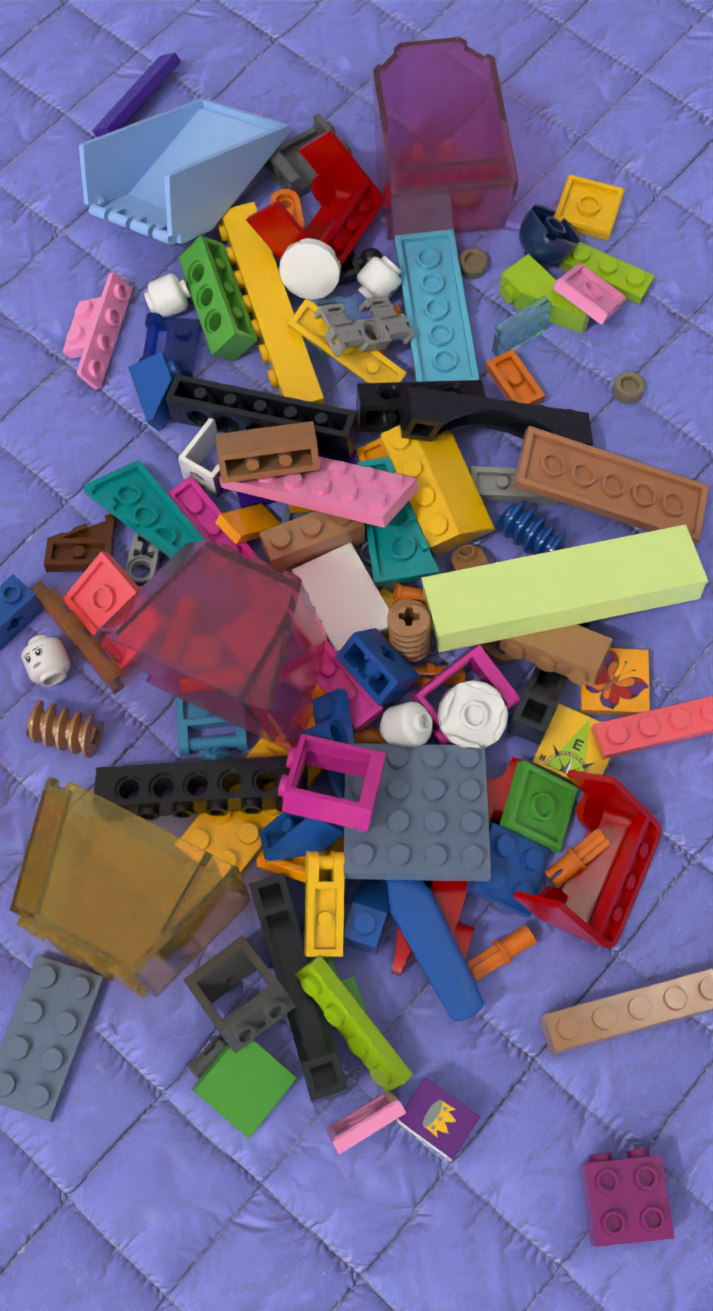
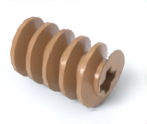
[387,599,432,663]
[26,700,104,758]

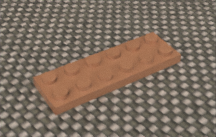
[513,426,709,546]

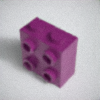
[579,1149,675,1247]

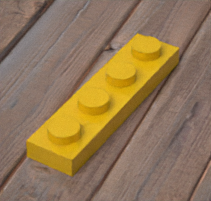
[288,298,407,383]

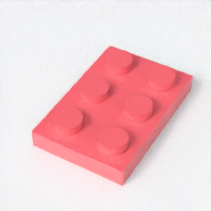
[62,551,168,669]

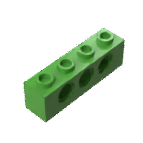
[178,235,258,361]

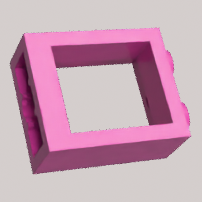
[409,645,521,745]
[277,733,386,832]

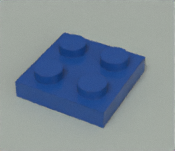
[465,823,550,917]

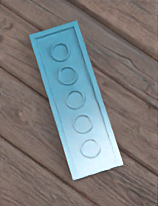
[394,229,479,382]

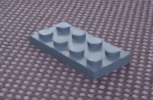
[0,955,106,1122]

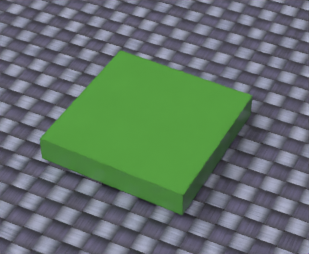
[499,760,578,853]
[192,1040,297,1138]

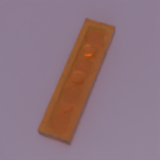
[30,580,125,695]

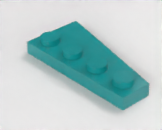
[357,457,440,587]
[84,460,208,566]

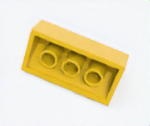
[380,425,495,557]

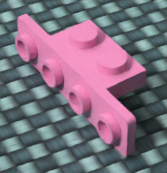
[62,272,132,390]

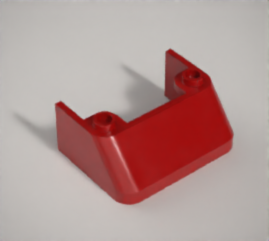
[246,129,382,265]
[513,770,661,949]

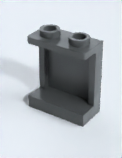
[264,113,352,198]

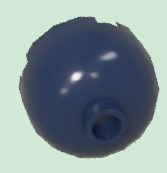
[519,204,580,264]

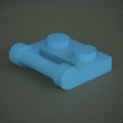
[176,688,248,756]

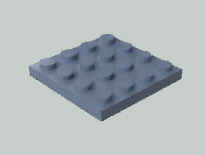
[344,743,491,881]

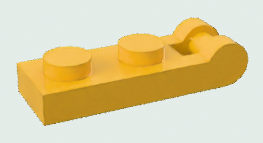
[304,851,345,957]

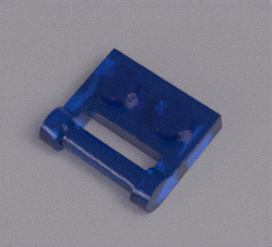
[139,313,201,377]

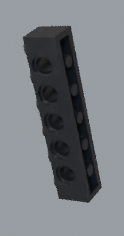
[165,374,360,459]
[93,755,308,822]

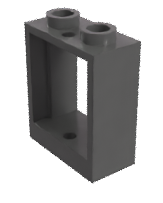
[183,935,296,1054]

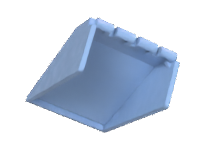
[79,98,290,245]

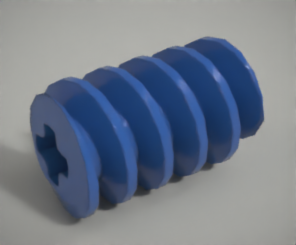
[495,499,567,555]

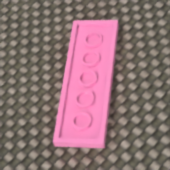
[219,457,418,528]

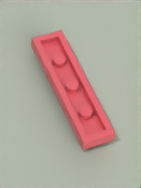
[591,696,713,760]

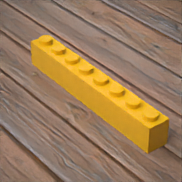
[217,202,324,404]

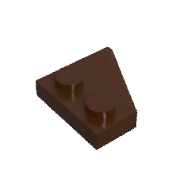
[44,514,117,572]

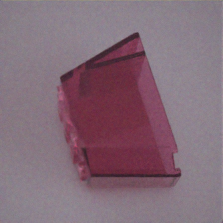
[373,37,519,240]
[94,541,327,751]

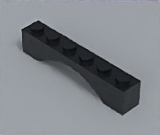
[399,386,593,446]
[508,621,592,745]
[249,873,349,1104]

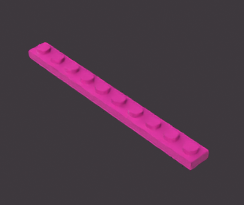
[167,476,385,733]

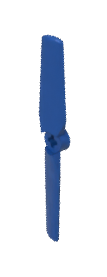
[324,769,484,1021]

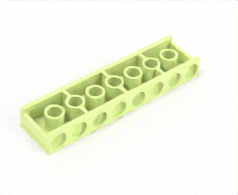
[421,524,708,653]

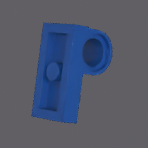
[302,688,355,746]

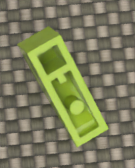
[499,254,590,334]

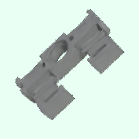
[313,296,415,357]

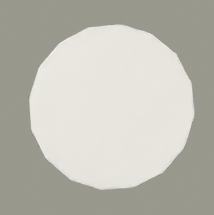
[279,238,341,300]
[437,680,508,748]

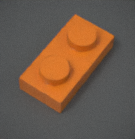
[485,349,545,405]

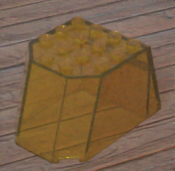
[9,777,251,998]

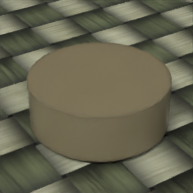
[458,248,488,279]
[612,372,645,404]

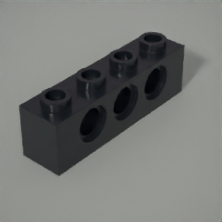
[356,380,486,432]

